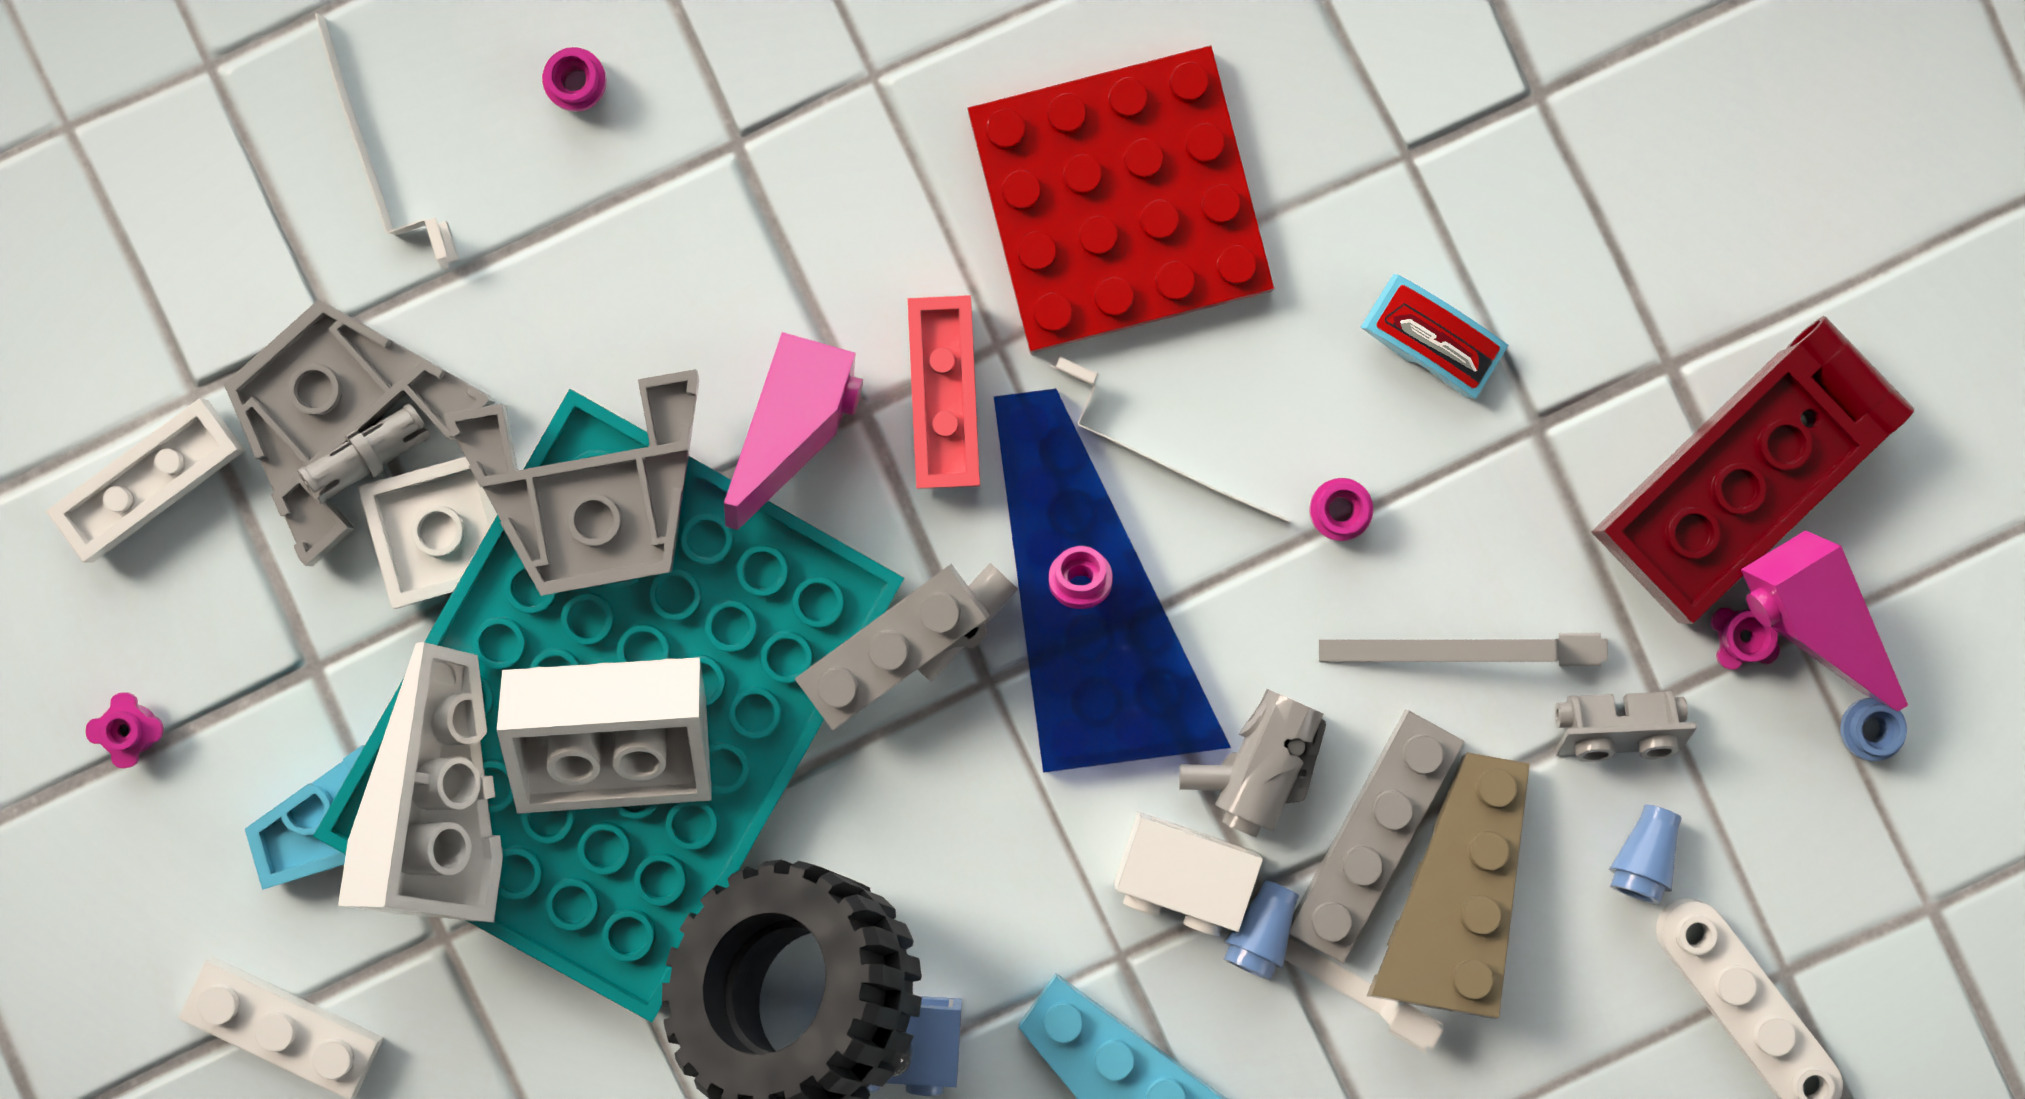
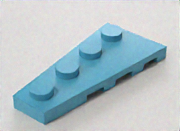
[1019,973,1227,1099]

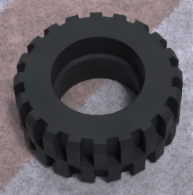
[662,859,922,1099]

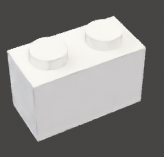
[1114,811,1263,936]

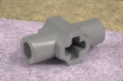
[917,563,1018,682]

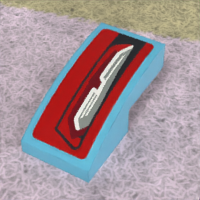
[1360,274,1509,399]

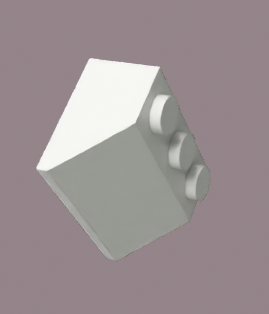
[497,658,711,813]

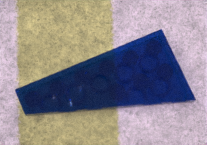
[993,388,1231,773]

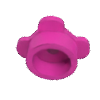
[1711,608,1780,670]
[85,692,164,768]

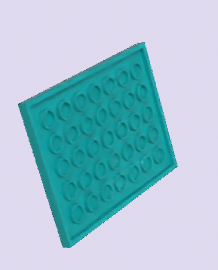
[313,388,905,1023]

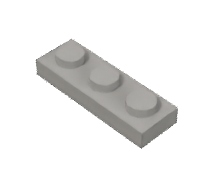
[795,563,990,730]

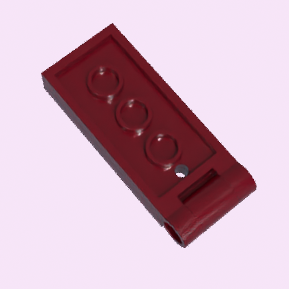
[1591,316,1915,624]

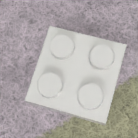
[358,457,497,609]

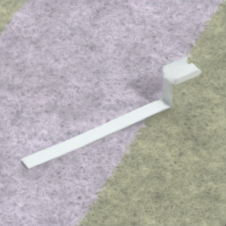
[315,13,459,269]
[1049,357,1289,522]
[1285,937,1443,1053]

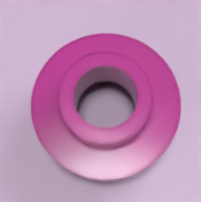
[542,47,607,112]
[1309,478,1373,541]
[1049,546,1113,609]

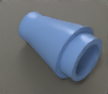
[1609,804,1682,904]
[1224,880,1299,981]

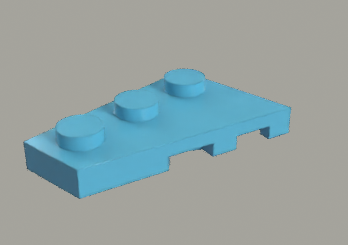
[245,745,365,890]

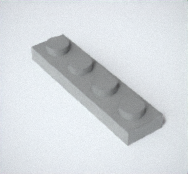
[1289,709,1465,964]

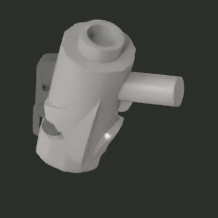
[1179,689,1326,837]

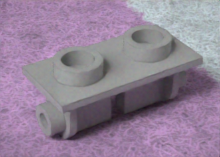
[1555,691,1697,762]

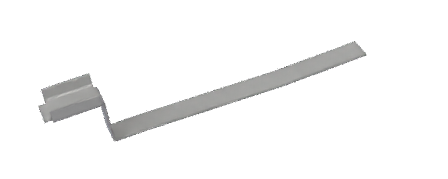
[1319,633,1608,666]

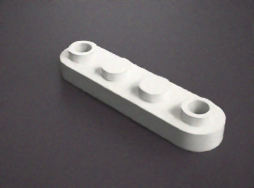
[1656,898,1843,1099]

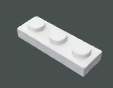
[46,398,245,563]
[178,957,384,1099]

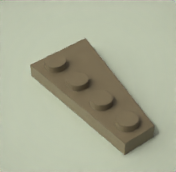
[1366,752,1530,1019]

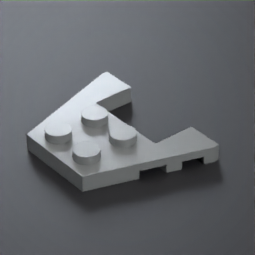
[224,300,495,566]
[443,369,699,596]

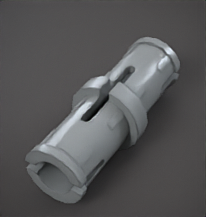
[297,403,431,505]

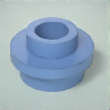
[1840,697,1907,761]

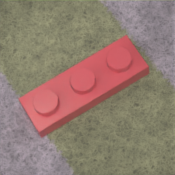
[907,295,980,489]

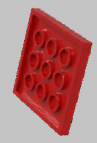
[967,45,1275,354]

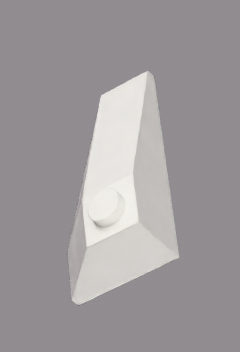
[338,642,503,922]

